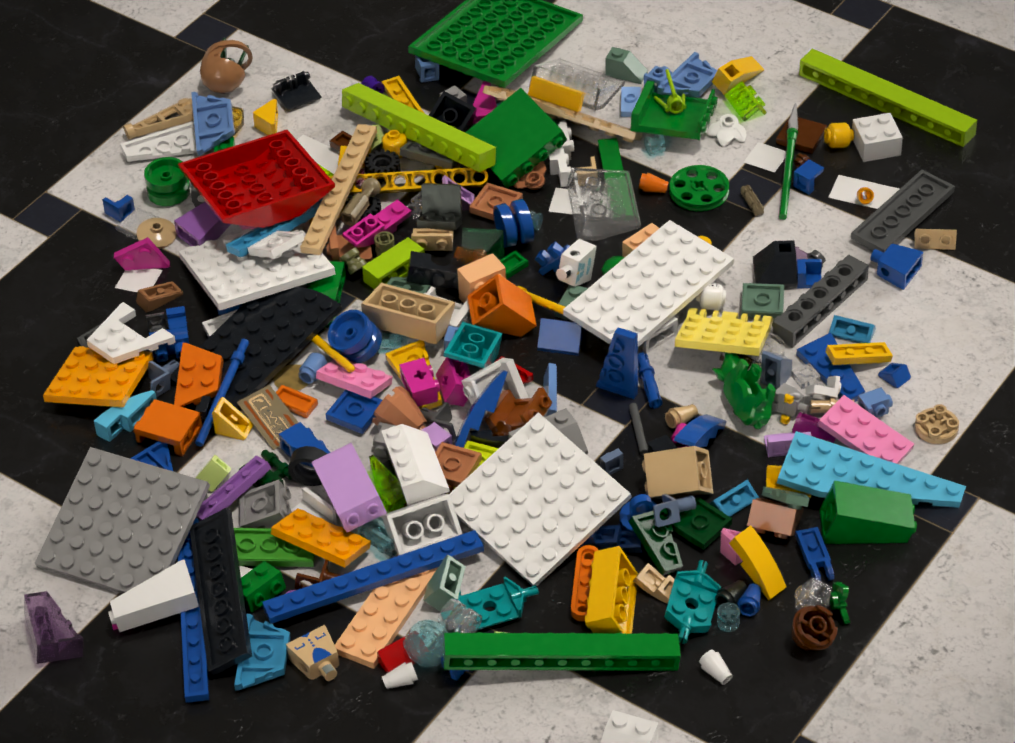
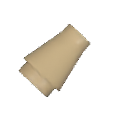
[665,404,698,428]

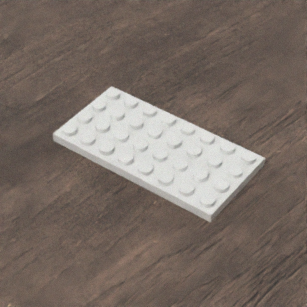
[563,220,734,347]

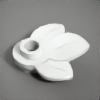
[708,114,746,147]

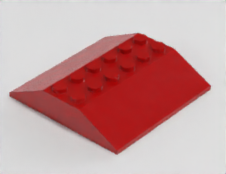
[178,130,335,228]

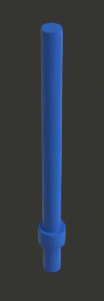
[195,339,249,447]

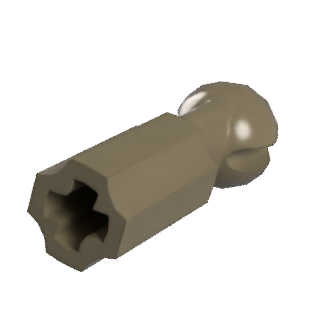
[340,178,381,226]

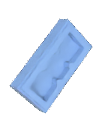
[621,87,641,117]

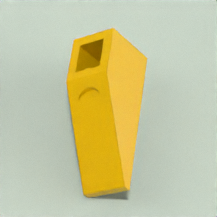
[712,56,764,95]

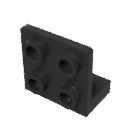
[417,183,462,230]

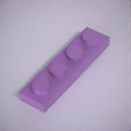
[196,455,271,521]

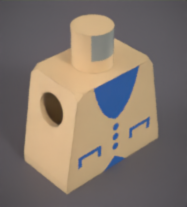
[286,625,339,681]

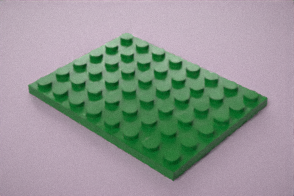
[408,0,583,88]

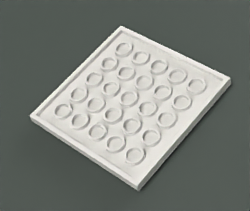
[179,225,336,311]
[450,412,632,586]

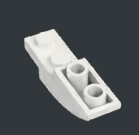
[549,120,574,187]

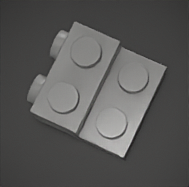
[240,480,292,528]

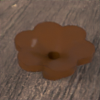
[492,421,513,436]

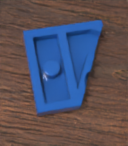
[130,441,173,471]

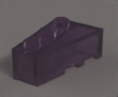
[24,591,83,664]

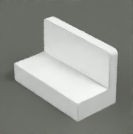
[291,487,338,526]

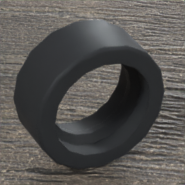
[288,446,327,486]

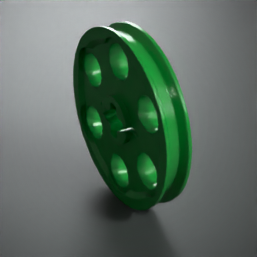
[669,165,729,211]

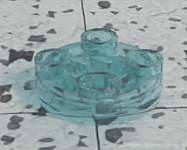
[403,620,448,668]

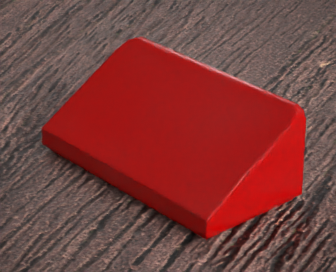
[377,631,430,673]

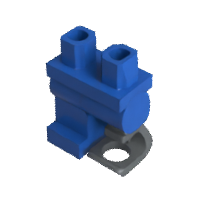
[145,306,189,363]

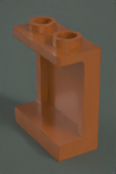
[483,387,552,430]

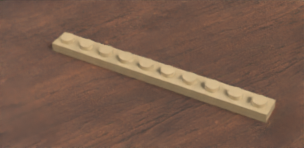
[300,124,377,255]

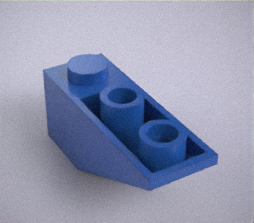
[279,422,331,468]

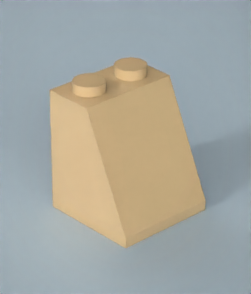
[642,446,713,499]

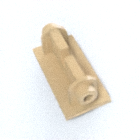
[914,229,957,250]

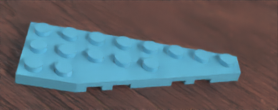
[777,431,966,508]

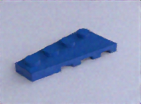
[796,332,865,402]

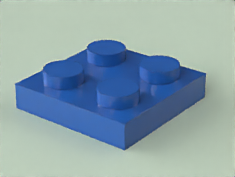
[326,390,382,434]

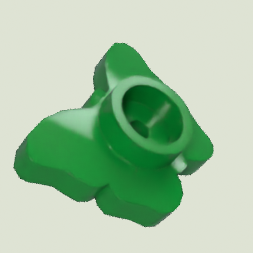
[829,582,850,624]

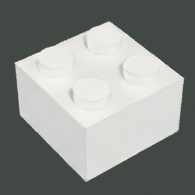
[852,113,903,162]

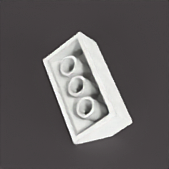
[381,424,450,506]

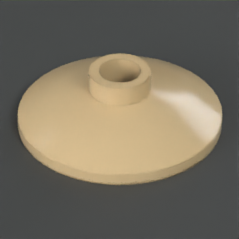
[137,218,177,249]

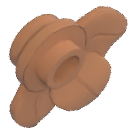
[513,161,547,190]

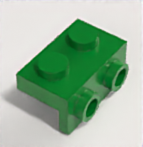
[241,561,286,613]

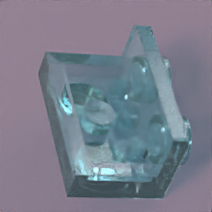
[358,517,397,558]

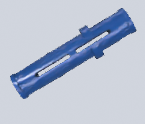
[638,353,663,409]

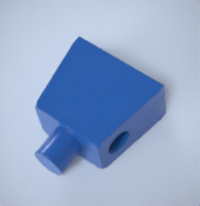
[870,244,923,290]

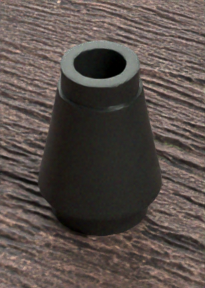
[715,580,747,610]

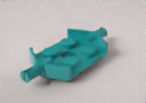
[664,560,721,644]
[440,577,539,631]

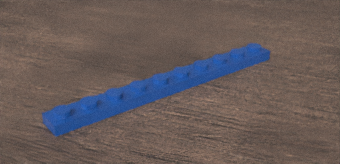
[178,518,209,703]
[262,530,484,624]

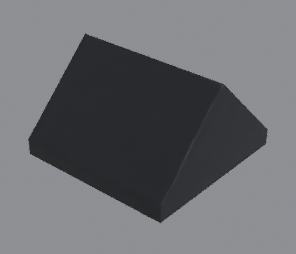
[429,91,477,132]

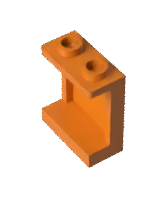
[134,399,202,456]

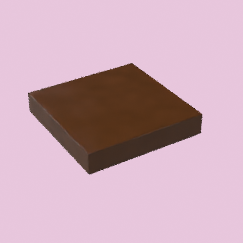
[776,117,827,154]

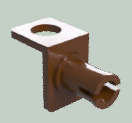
[294,560,340,590]

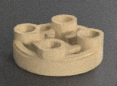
[915,404,959,444]

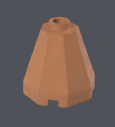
[372,386,427,430]

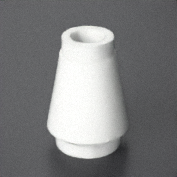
[699,650,733,685]
[382,662,418,689]

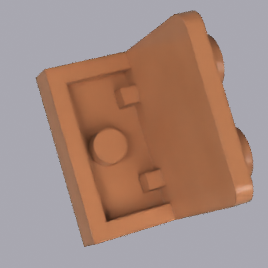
[326,225,373,265]

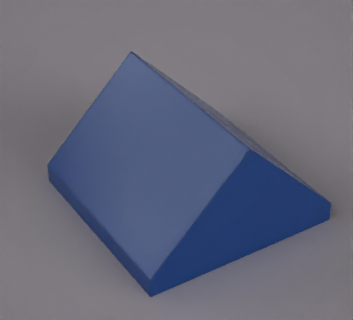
[537,318,586,356]

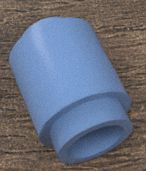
[298,353,327,384]

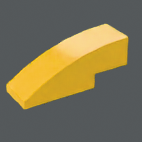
[729,526,786,600]

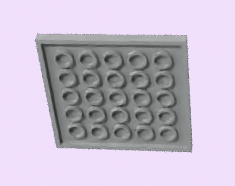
[35,447,210,594]

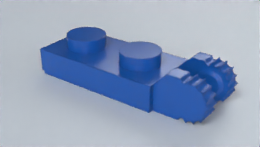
[795,527,834,583]

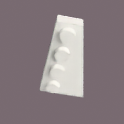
[120,121,197,162]

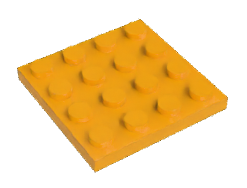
[43,346,154,407]

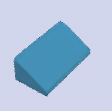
[829,315,876,343]
[709,479,759,517]

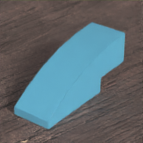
[94,390,157,442]

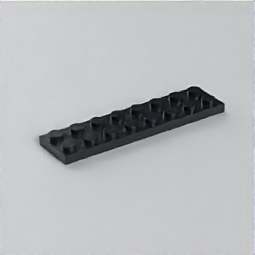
[190,507,252,676]

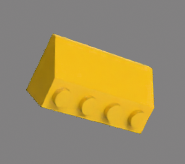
[585,546,638,634]

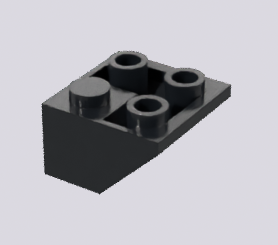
[753,240,797,287]

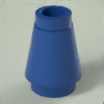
[737,583,761,616]

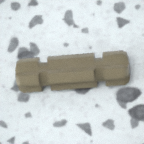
[740,185,764,216]

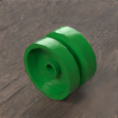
[144,157,190,206]

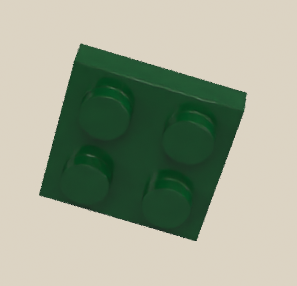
[671,497,732,550]

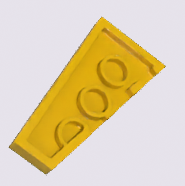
[385,340,442,411]

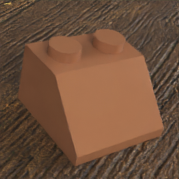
[747,498,803,539]

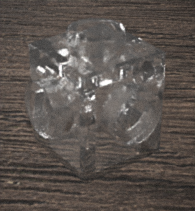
[794,578,832,610]

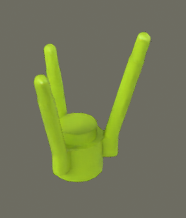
[654,69,686,114]

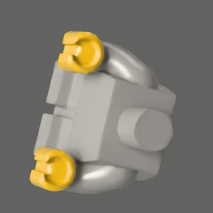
[772,383,809,425]

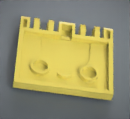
[675,308,773,356]

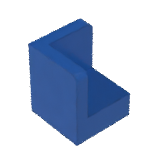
[793,160,824,195]
[102,195,136,223]
[797,259,822,289]

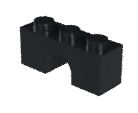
[407,251,472,290]

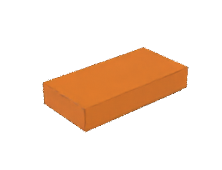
[276,385,318,418]

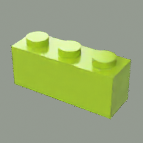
[362,237,425,290]

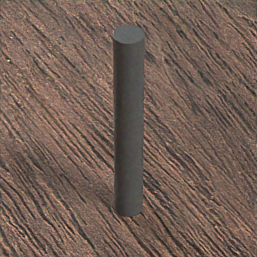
[629,403,648,456]

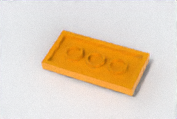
[271,508,371,568]

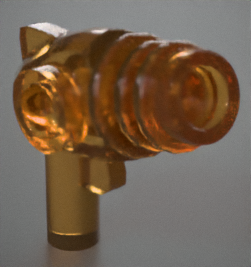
[453,246,488,264]

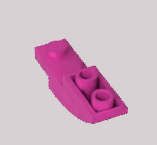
[342,199,412,248]

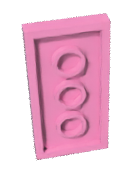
[818,395,914,464]

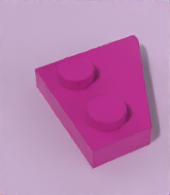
[114,237,170,270]

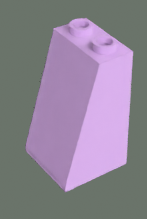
[312,443,387,533]

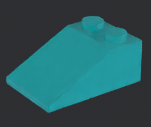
[443,322,502,368]

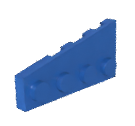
[596,327,638,399]

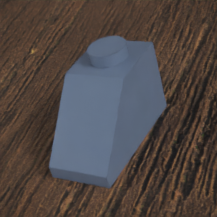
[761,351,792,389]

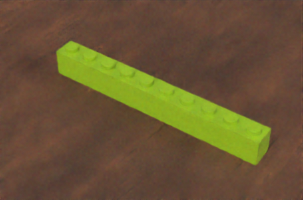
[799,48,977,147]
[342,83,496,172]

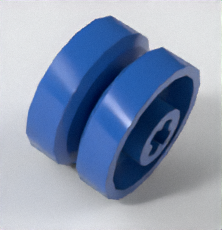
[493,199,534,248]
[328,310,382,363]

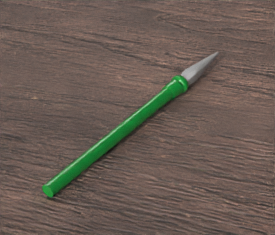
[779,103,798,220]

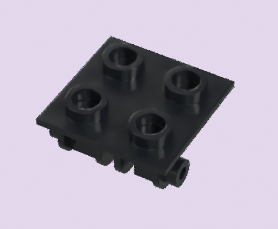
[271,71,322,110]

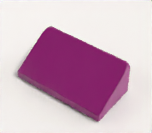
[792,412,836,443]

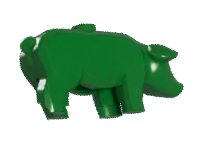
[712,352,776,429]

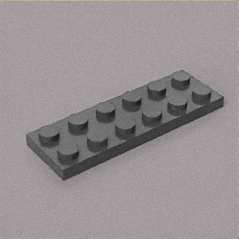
[851,170,955,252]

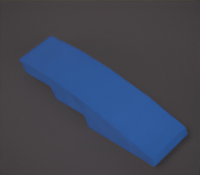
[453,370,508,448]
[674,414,727,447]

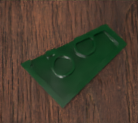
[628,508,683,576]

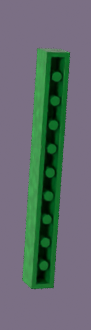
[443,632,681,671]

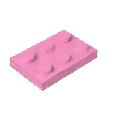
[316,357,393,399]

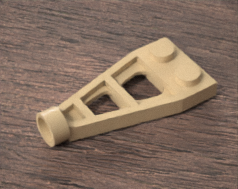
[123,98,194,140]

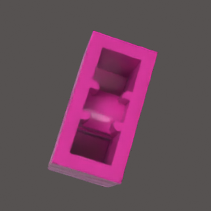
[436,357,471,407]
[399,358,440,407]

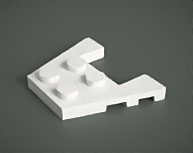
[87,302,175,364]

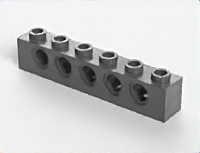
[772,255,869,348]

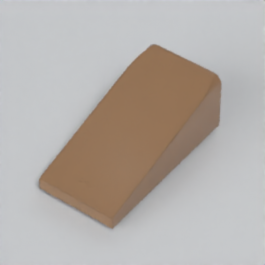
[136,281,183,312]

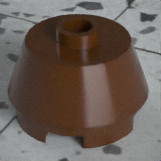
[791,605,838,650]

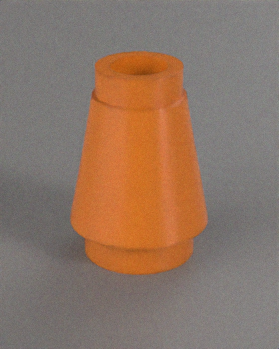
[638,173,669,193]

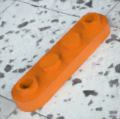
[571,545,599,621]

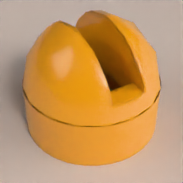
[857,187,874,204]

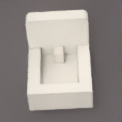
[805,376,841,400]

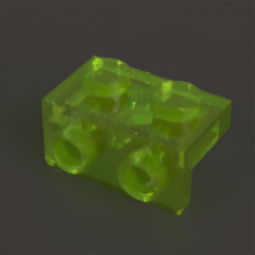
[724,81,767,122]

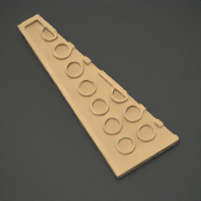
[483,85,643,143]

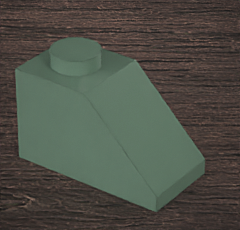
[605,47,648,84]
[423,555,466,612]

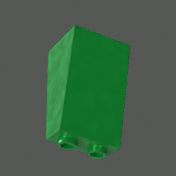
[820,480,917,544]

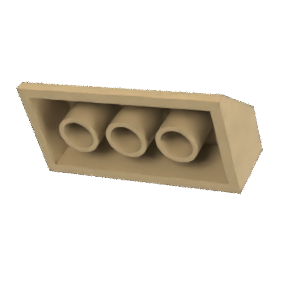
[361,283,455,344]

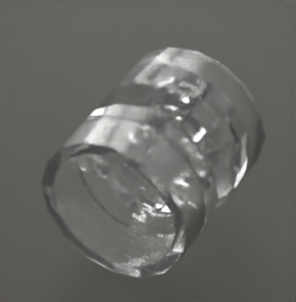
[438,598,482,633]

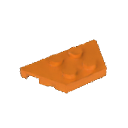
[174,343,223,407]

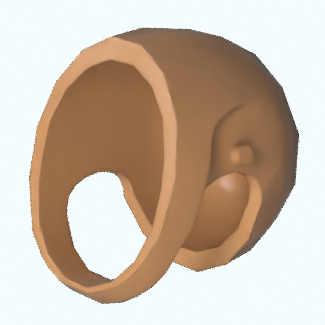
[200,40,253,94]

